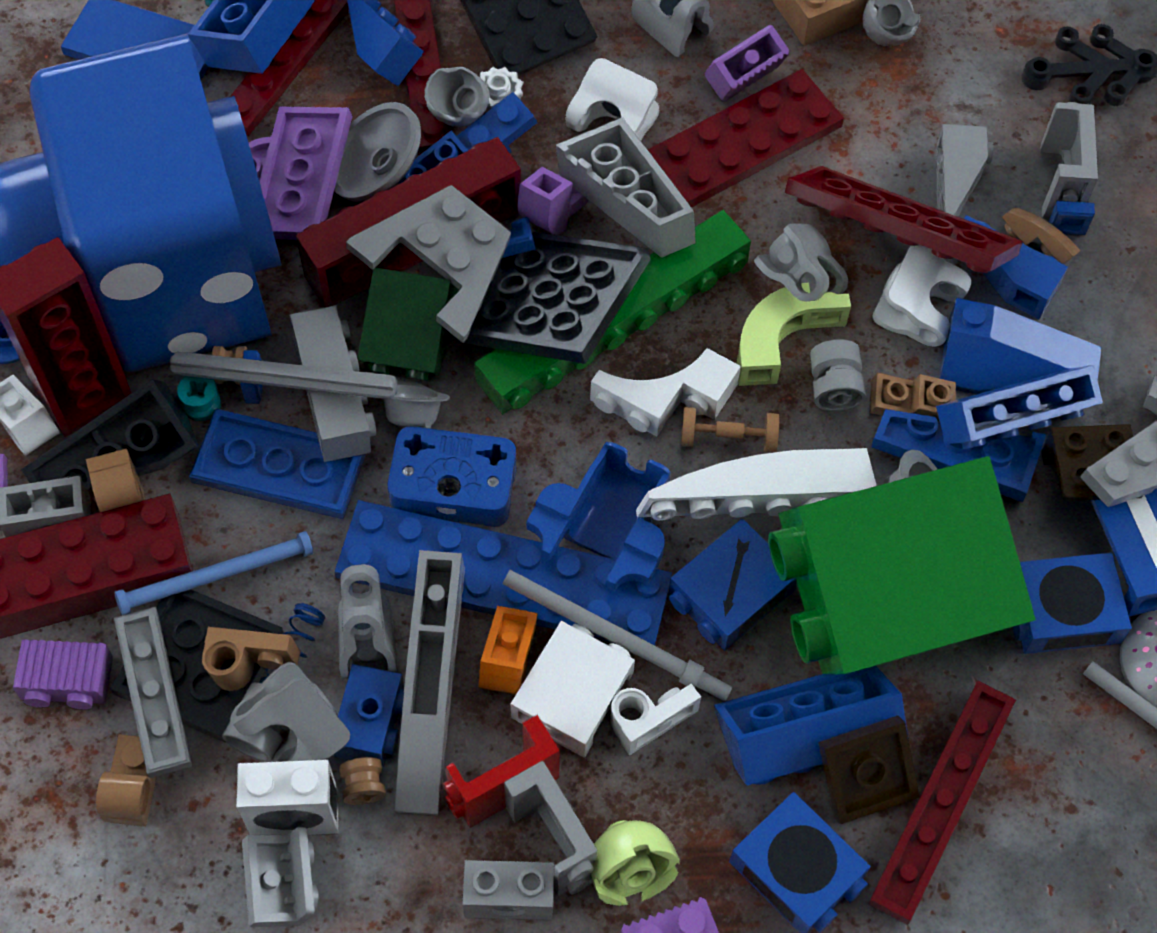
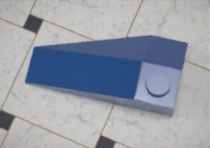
[939,298,1101,394]

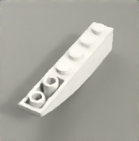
[636,448,877,521]

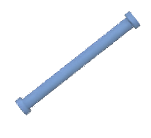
[114,531,313,616]

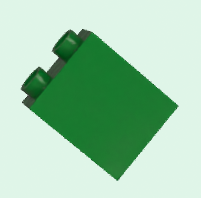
[768,456,1036,674]

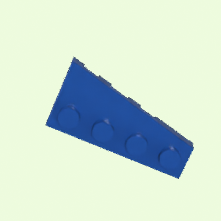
[871,409,1046,502]

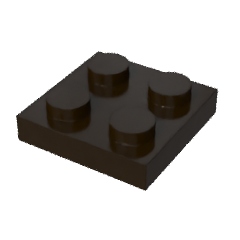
[818,715,920,825]

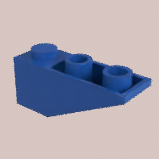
[347,0,424,86]
[964,215,1068,319]

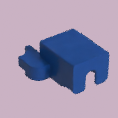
[526,442,671,591]

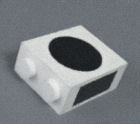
[237,760,338,835]

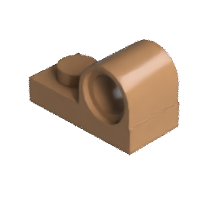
[86,449,146,512]
[202,627,300,691]
[96,734,157,827]

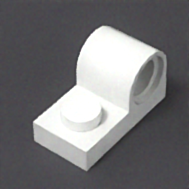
[0,375,60,456]
[610,684,701,756]

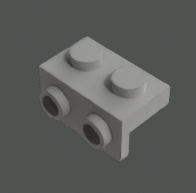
[242,827,318,927]

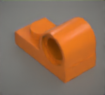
[479,606,538,695]

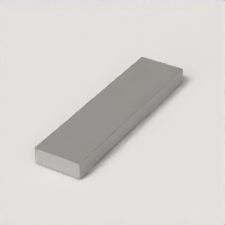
[114,607,192,778]

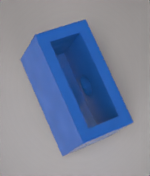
[334,664,404,767]

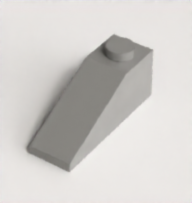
[936,124,993,217]

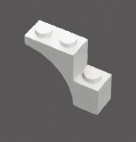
[590,348,741,437]

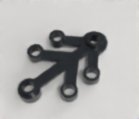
[1021,24,1157,106]

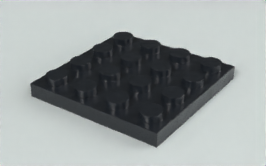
[444,232,650,364]

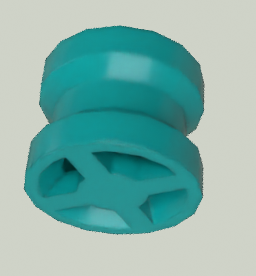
[177,376,221,421]

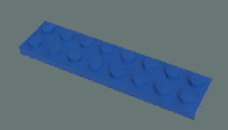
[334,500,672,646]

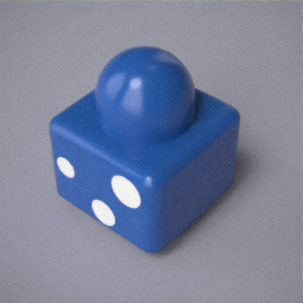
[0,33,281,372]

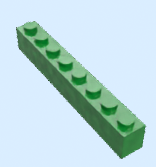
[474,210,751,415]

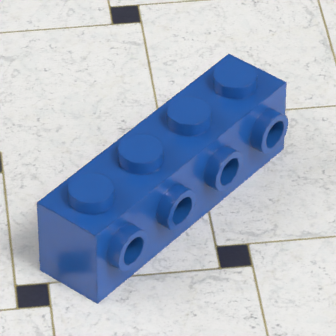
[936,365,1103,449]

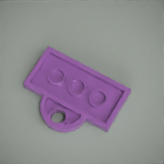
[249,107,352,240]

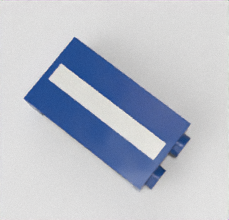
[1091,488,1157,616]

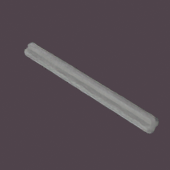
[170,351,397,399]

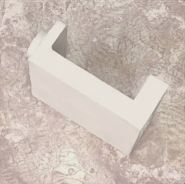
[511,621,635,758]

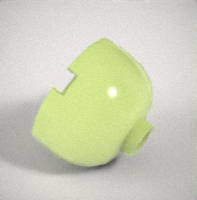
[591,820,680,906]

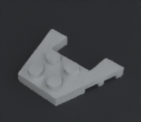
[346,185,511,343]

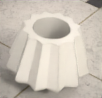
[480,67,524,112]

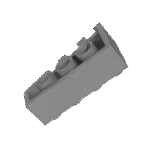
[556,117,696,258]

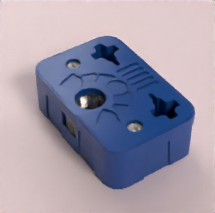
[387,426,516,527]

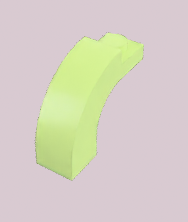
[737,282,851,386]

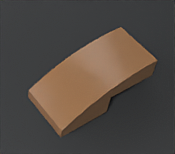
[1002,207,1080,264]
[870,372,956,421]

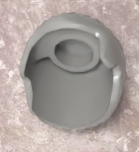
[863,0,921,47]
[424,67,490,127]

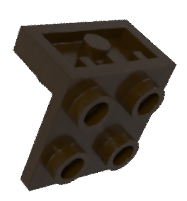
[1041,424,1144,501]

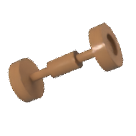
[681,407,779,453]

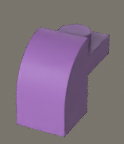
[518,167,589,235]

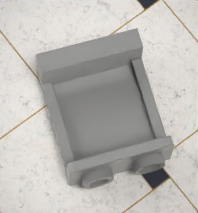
[1040,102,1098,219]
[504,761,598,895]

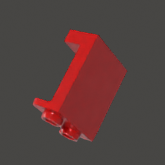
[443,714,560,828]

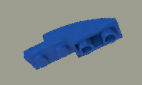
[398,92,537,184]

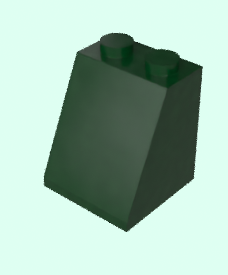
[357,268,459,381]

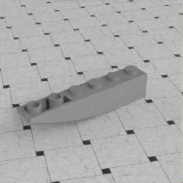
[395,550,465,816]

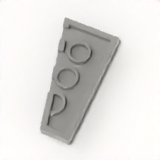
[1081,421,1157,507]

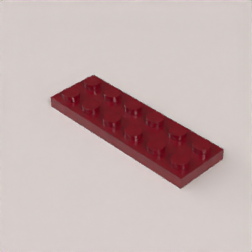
[648,69,844,208]
[784,166,1023,273]

